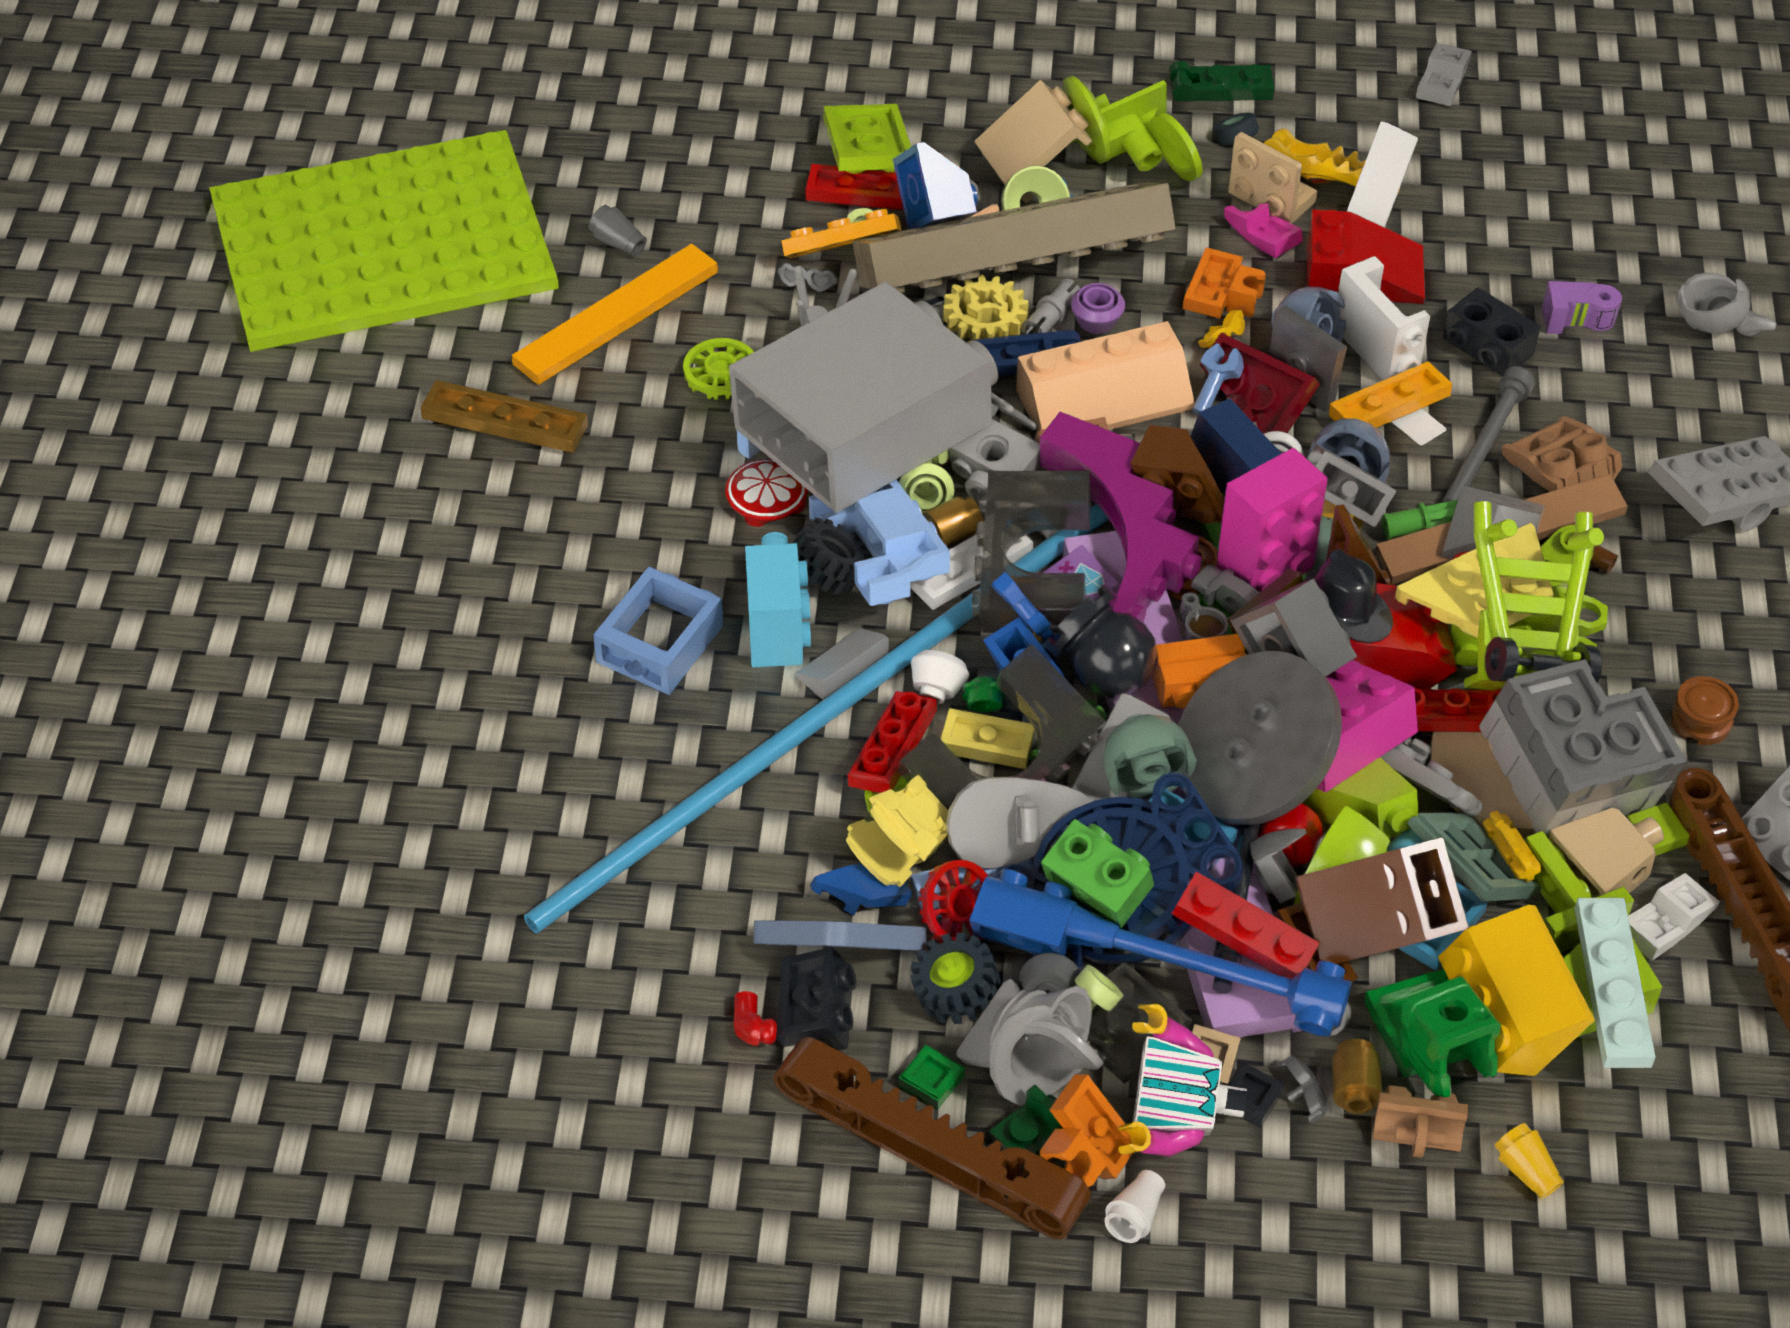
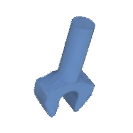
[1192,343,1244,415]

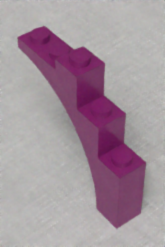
[1040,411,1202,622]

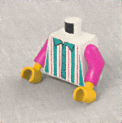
[1118,1004,1247,1157]

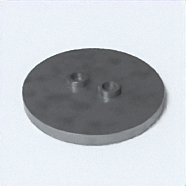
[1178,651,1342,825]

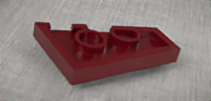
[1199,333,1320,434]

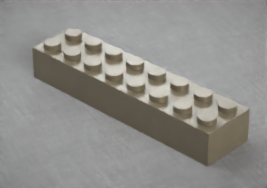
[852,182,1176,293]

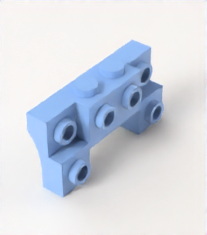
[809,479,950,606]

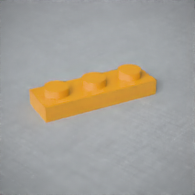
[781,209,902,259]
[1329,361,1452,428]

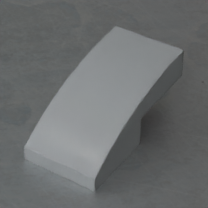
[1416,43,1472,107]

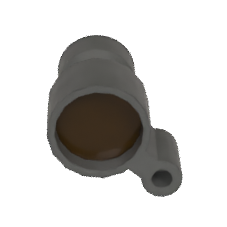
[1180,593,1228,641]

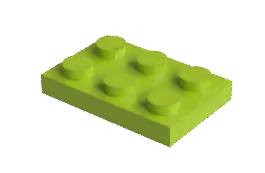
[823,104,912,174]

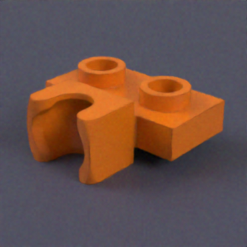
[1183,247,1266,319]
[1040,1074,1133,1187]

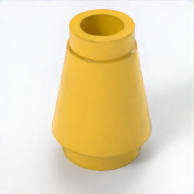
[1494,1123,1564,1199]

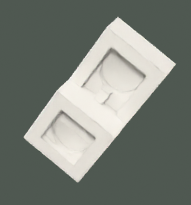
[1628,873,1720,961]

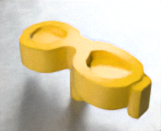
[1198,310,1245,349]

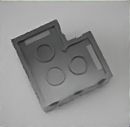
[1479,659,1687,836]

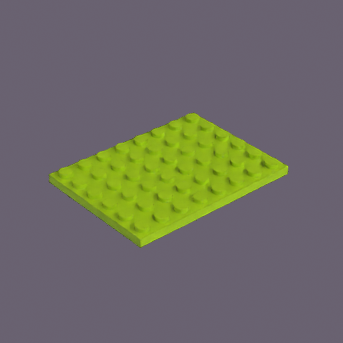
[209,130,559,352]

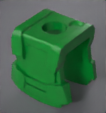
[1399,976,1501,1098]

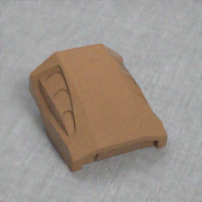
[1502,416,1622,492]

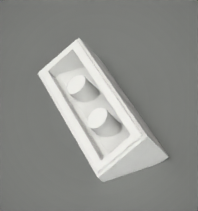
[1347,121,1418,227]

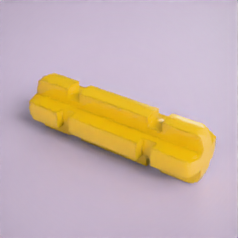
[1483,811,1541,882]

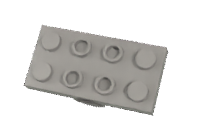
[1648,436,1790,532]

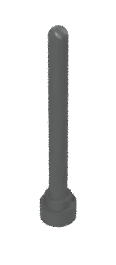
[1443,366,1535,502]

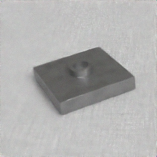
[1268,305,1347,412]

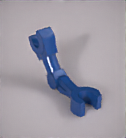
[991,572,1062,668]

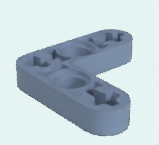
[753,920,927,951]

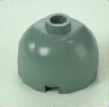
[1102,714,1197,799]

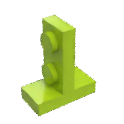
[1526,831,1634,953]

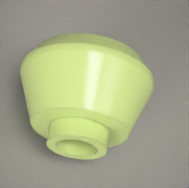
[899,463,954,513]

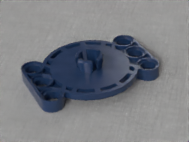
[995,773,1243,972]

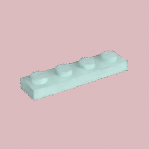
[1574,898,1655,1068]

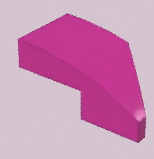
[1224,203,1303,258]

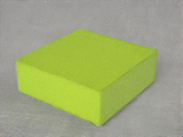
[1627,802,1690,856]

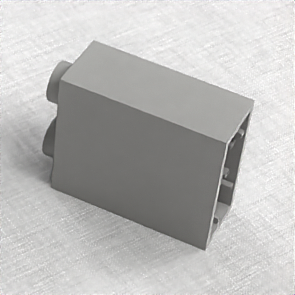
[729,281,998,513]

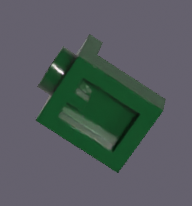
[989,1085,1063,1171]

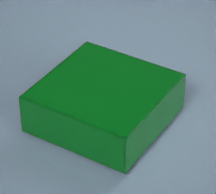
[898,1044,965,1110]

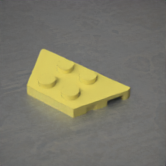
[1395,523,1554,638]

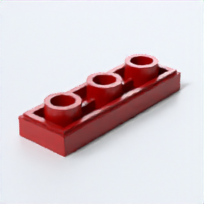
[1415,688,1502,733]
[847,691,938,793]

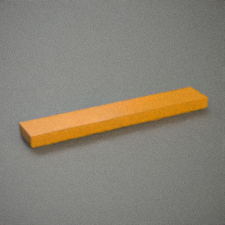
[512,244,718,385]

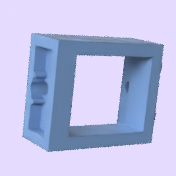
[593,567,723,695]

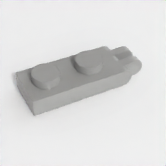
[1381,743,1482,816]

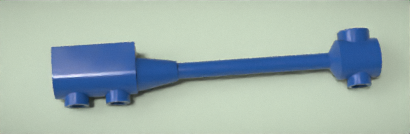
[969,869,1352,1036]

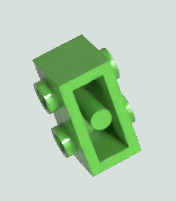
[1041,819,1154,928]

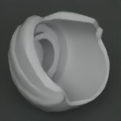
[1677,272,1777,337]

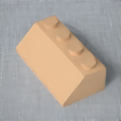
[1016,321,1195,433]

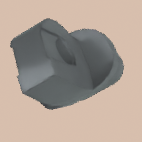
[1191,564,1260,615]

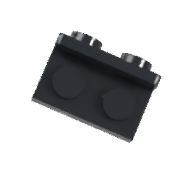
[776,947,857,1050]

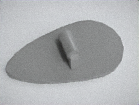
[946,777,1093,869]

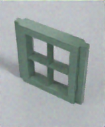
[1407,813,1542,901]

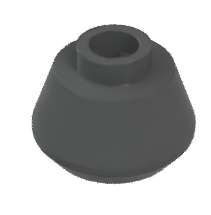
[1018,953,1080,993]

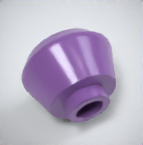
[1071,283,1125,334]

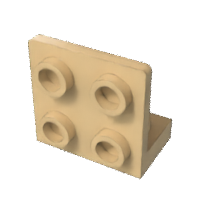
[1228,132,1317,224]

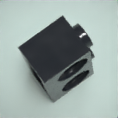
[1443,287,1541,376]

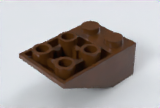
[1295,837,1469,964]

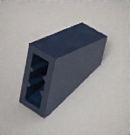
[1190,398,1282,494]

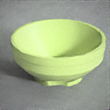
[1001,166,1070,210]

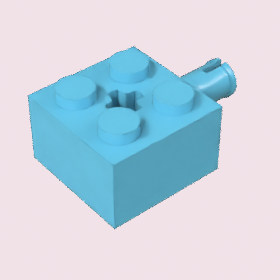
[745,532,811,667]

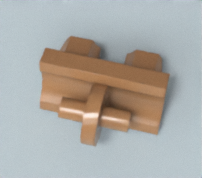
[1373,1085,1468,1158]

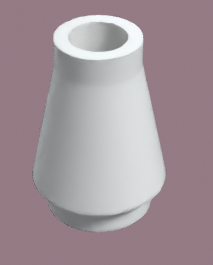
[1105,1170,1165,1243]

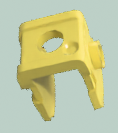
[846,775,948,887]

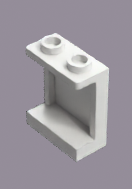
[1338,256,1430,380]

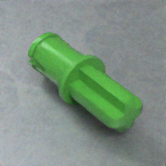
[1381,499,1458,540]

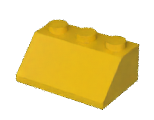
[1438,905,1595,1076]

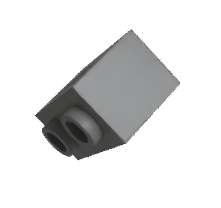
[948,419,1045,499]
[1307,444,1396,527]

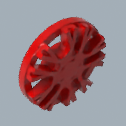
[918,860,988,943]

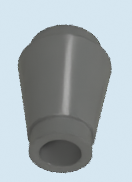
[588,205,647,257]

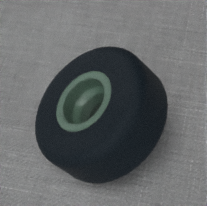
[1213,112,1259,146]

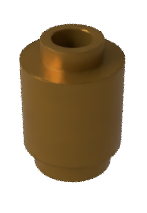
[922,497,983,547]
[1332,1039,1382,1114]

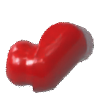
[734,991,777,1046]

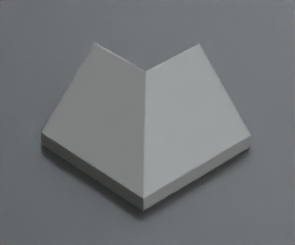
[1442,486,1545,559]

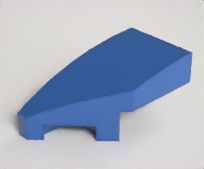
[810,863,912,916]

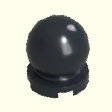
[1043,585,1158,698]

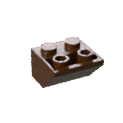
[1130,425,1225,524]

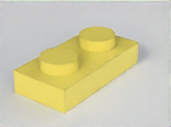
[939,708,1036,769]

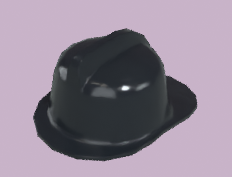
[1303,549,1393,643]

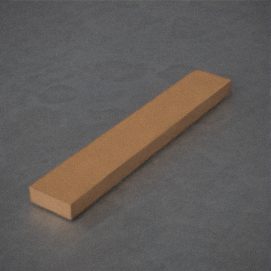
[1376,474,1628,585]

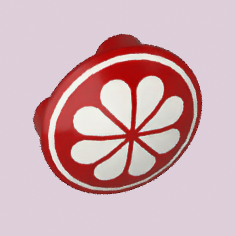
[725,459,808,527]

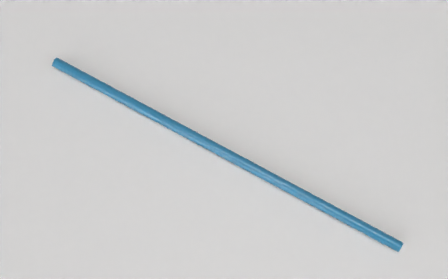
[524,504,1109,934]

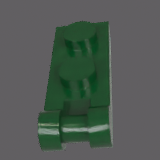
[1169,61,1275,102]

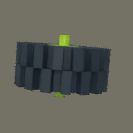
[910,932,1001,1024]

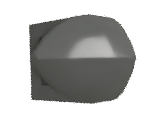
[1250,828,1307,904]

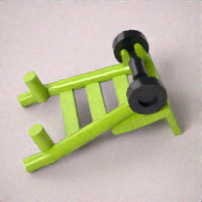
[1464,501,1604,690]

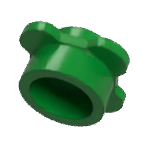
[962,677,1007,713]

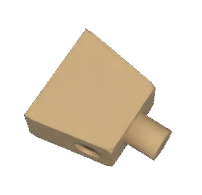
[1549,808,1664,898]

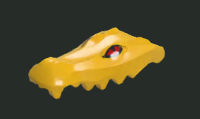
[1264,128,1400,192]

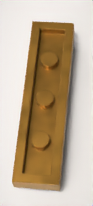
[420,380,588,453]

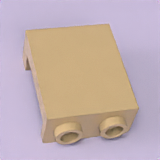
[974,79,1092,204]

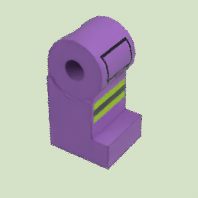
[1542,281,1622,334]

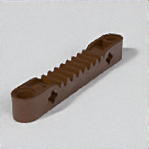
[1669,768,1790,1032]
[773,1037,1092,1240]

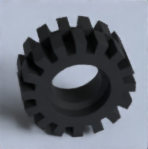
[792,518,871,595]

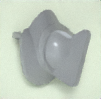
[956,979,1103,1106]

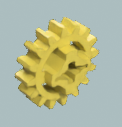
[943,275,1028,340]

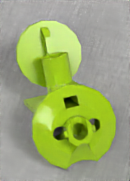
[1063,75,1203,182]

